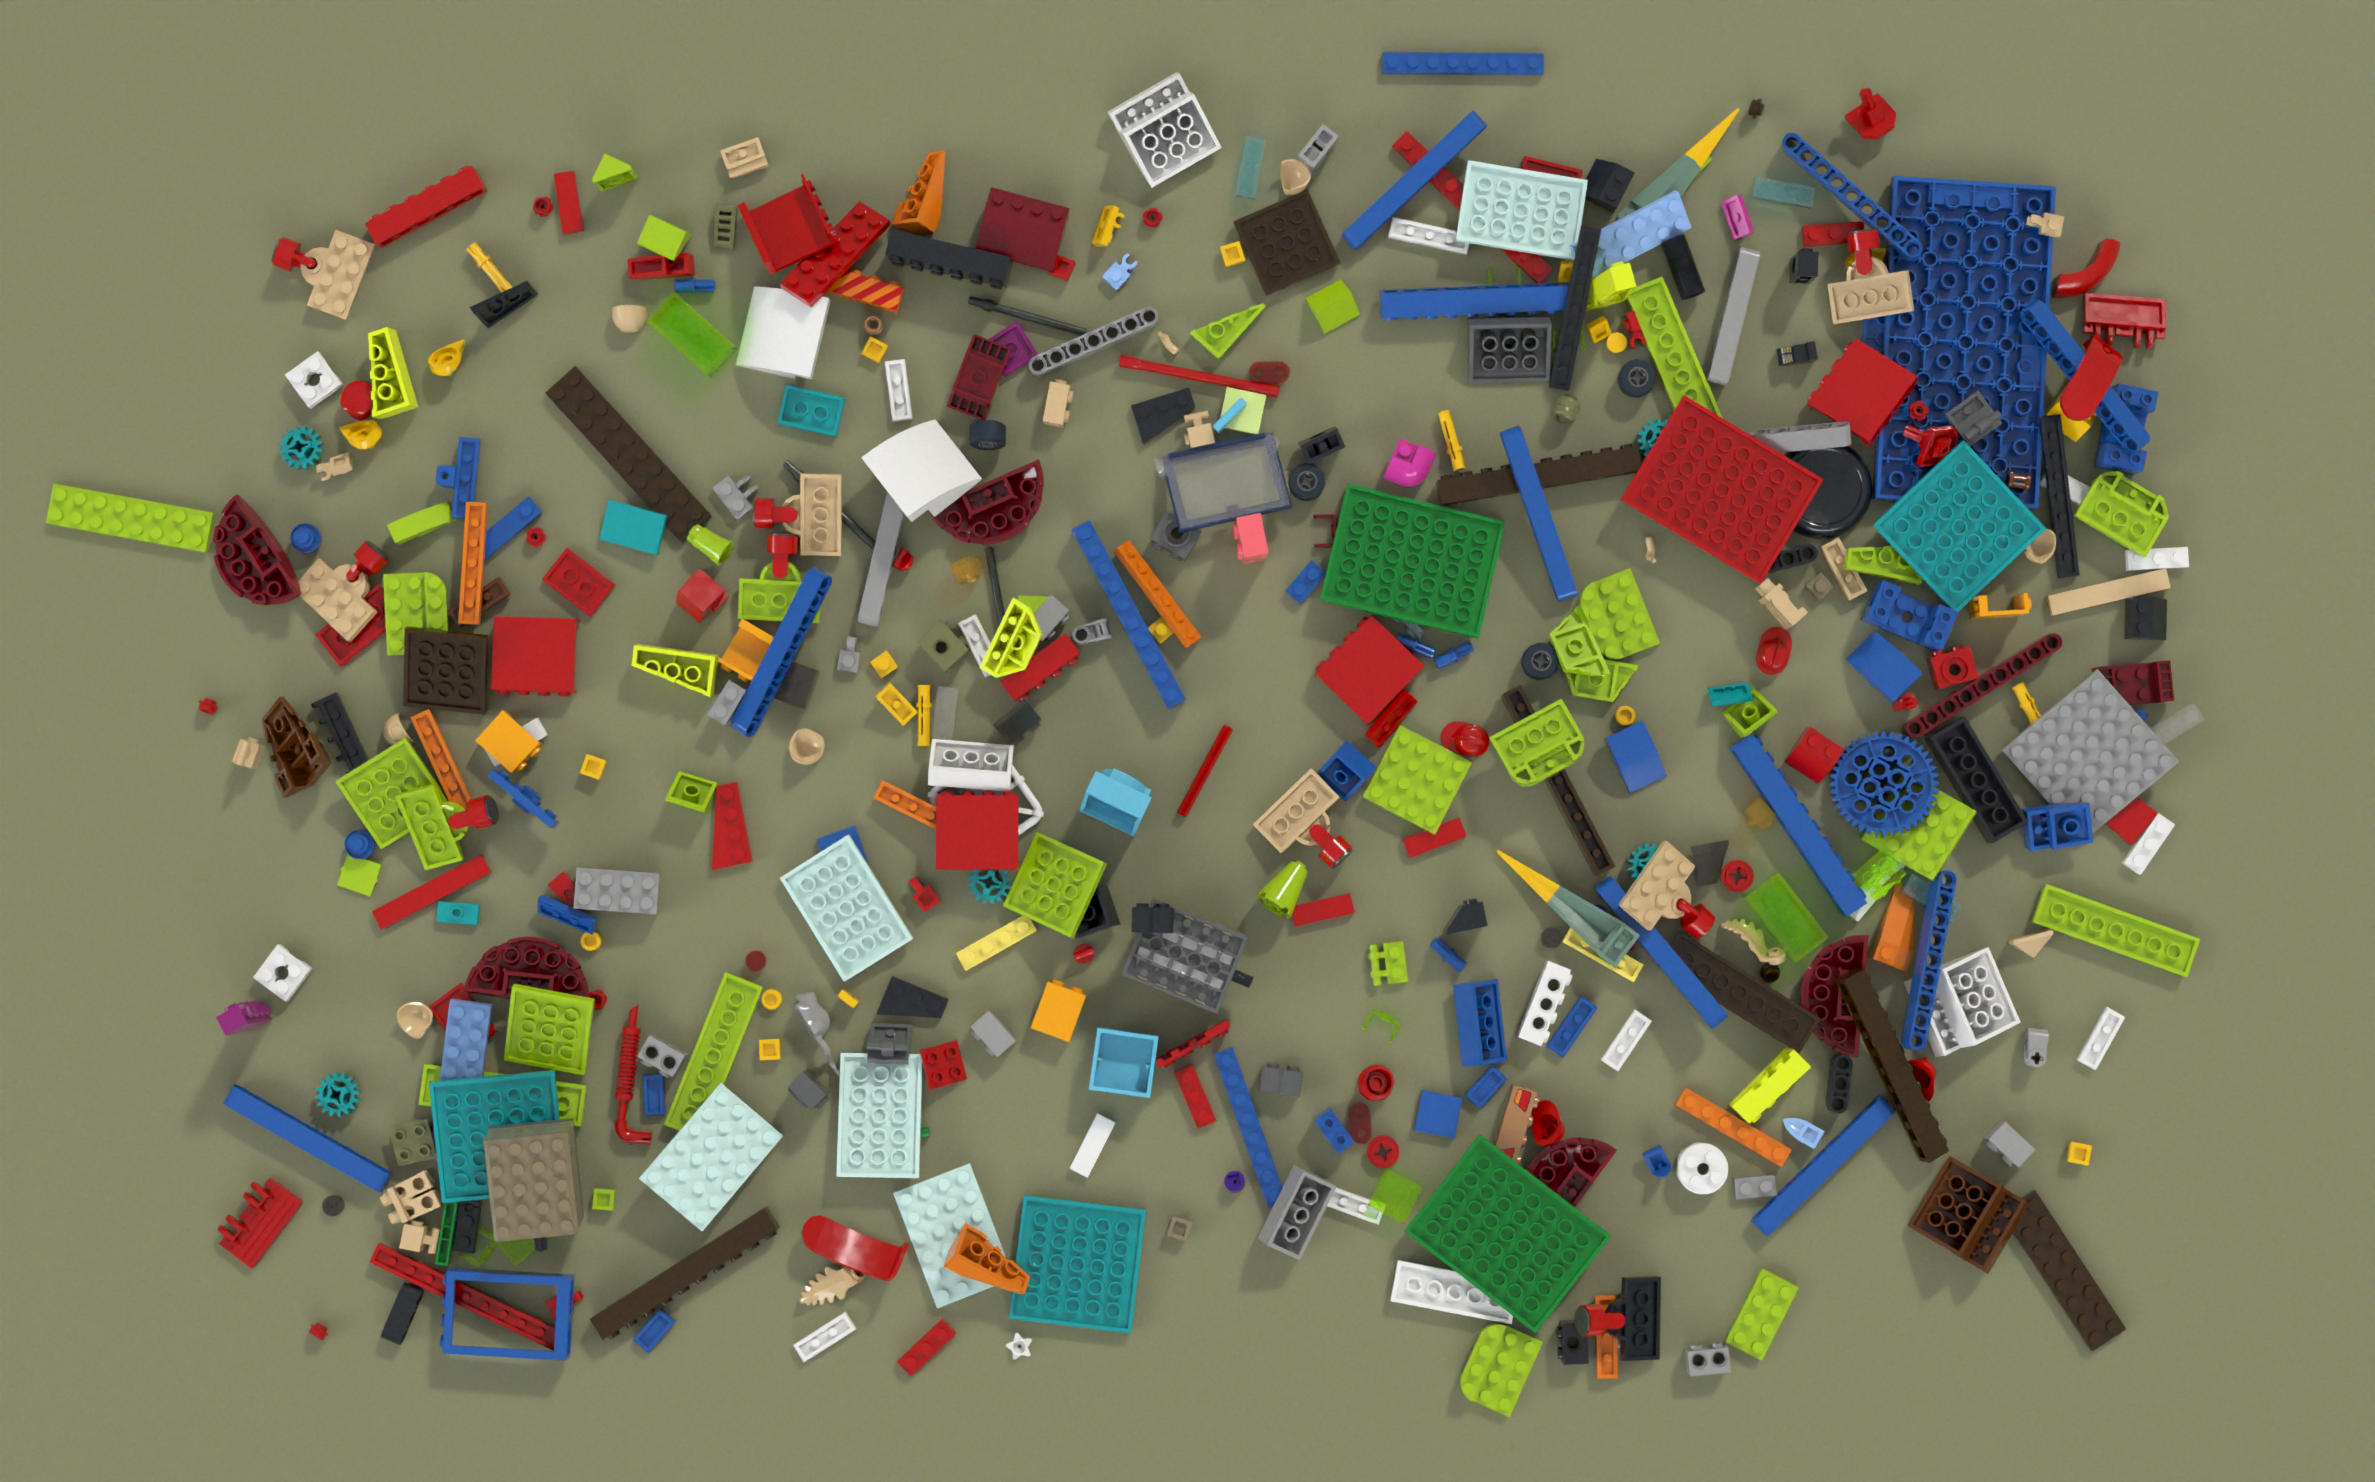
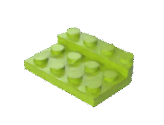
[2074,471,2169,558]
[1579,568,1660,660]
[383,572,449,656]
[1489,699,1584,787]
[1459,1322,1543,1417]

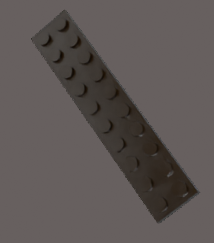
[545,366,712,543]

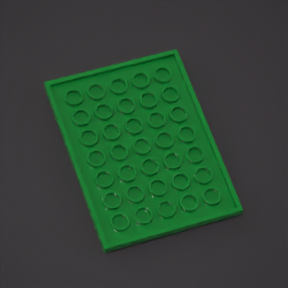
[1319,484,1505,639]
[1404,1134,1611,1333]

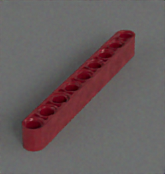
[1902,633,2062,738]

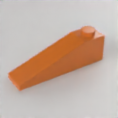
[891,150,946,235]
[1868,882,1916,973]
[943,1223,1030,1295]

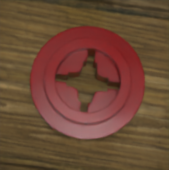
[1721,860,1754,892]
[1367,1136,1399,1168]

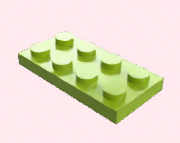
[1724,1268,1799,1361]

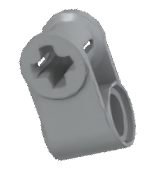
[1072,618,1112,645]
[2023,1028,2049,1067]

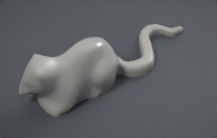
[794,992,840,1077]

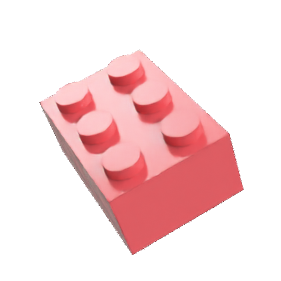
[1232,513,1269,564]

